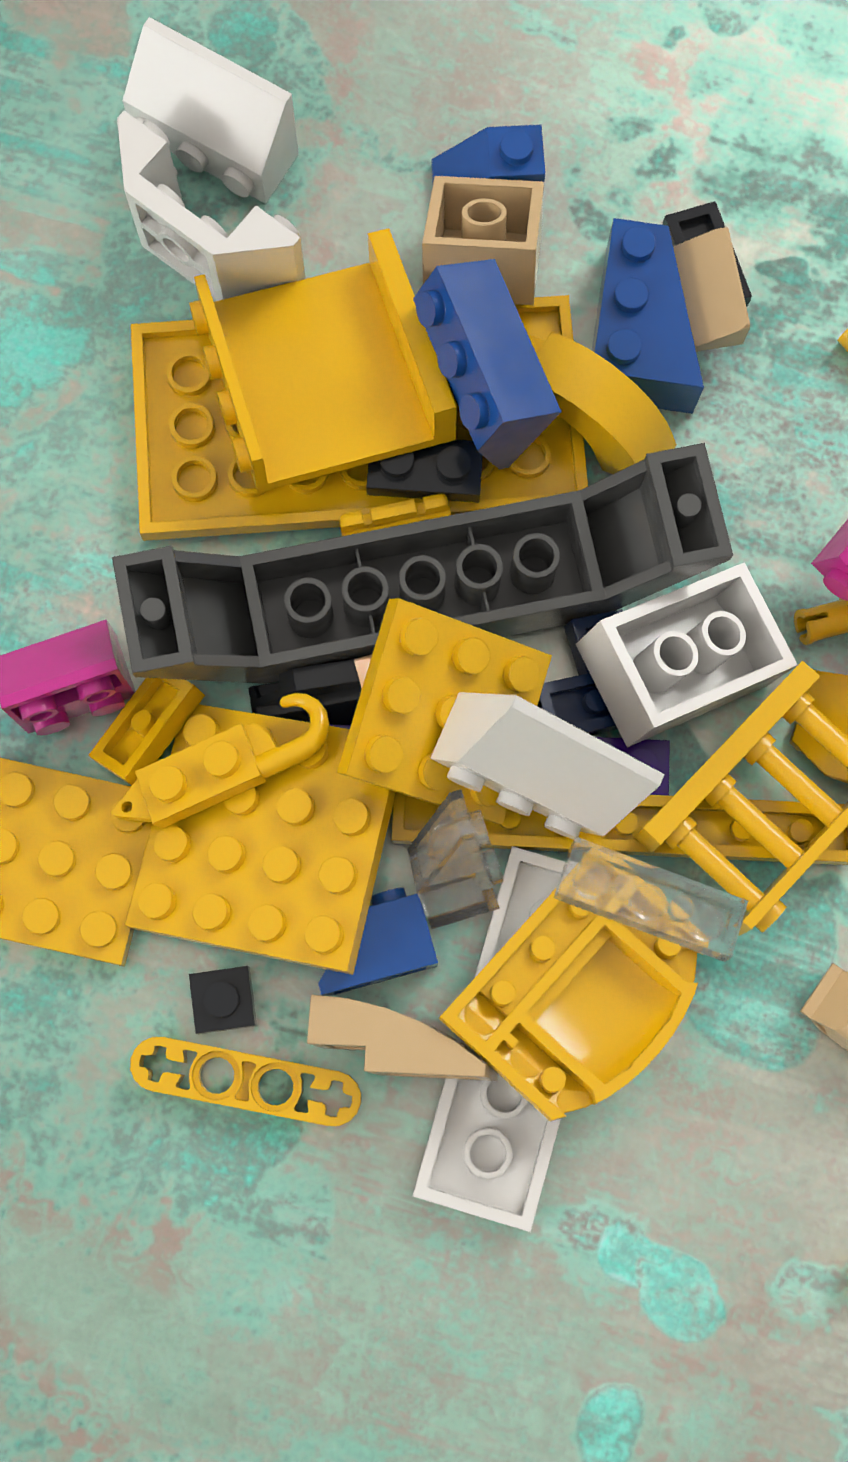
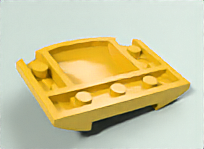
[439,842,707,1121]

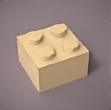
[422,176,544,305]

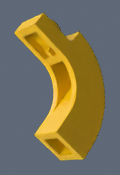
[528,331,677,475]

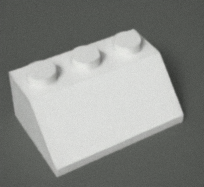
[122,17,299,204]
[430,692,664,840]

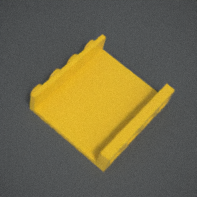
[189,228,457,493]

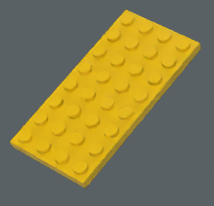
[131,295,588,541]

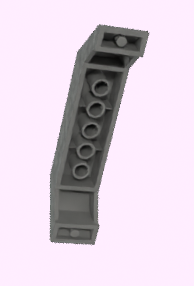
[112,443,733,684]

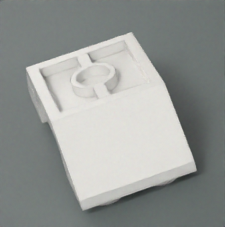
[117,110,306,301]

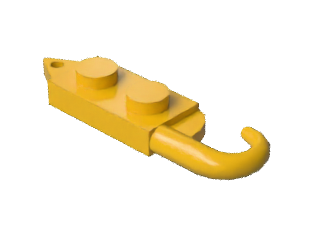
[111,693,330,829]

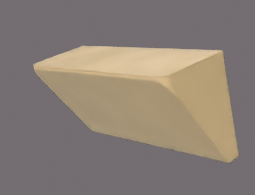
[673,227,750,352]

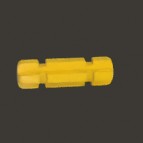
[339,494,451,536]

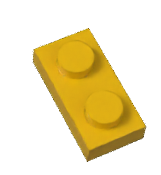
[88,678,205,786]

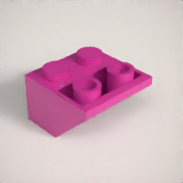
[0,619,135,736]

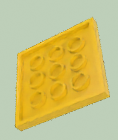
[125,704,396,975]

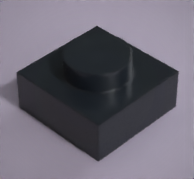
[189,966,257,1034]

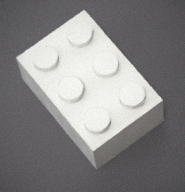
[576,562,798,747]

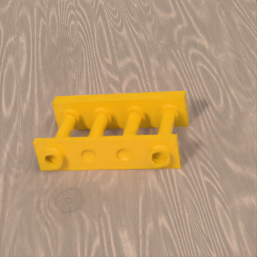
[634,660,848,936]

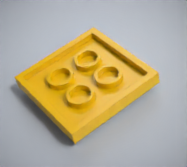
[337,598,552,825]
[0,758,152,967]

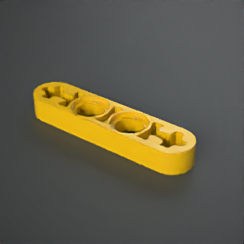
[130,1037,361,1126]

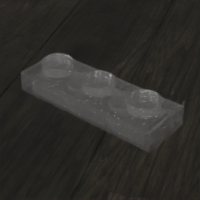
[553,837,748,962]

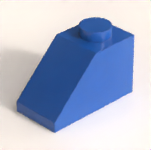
[432,124,546,182]
[318,887,438,996]

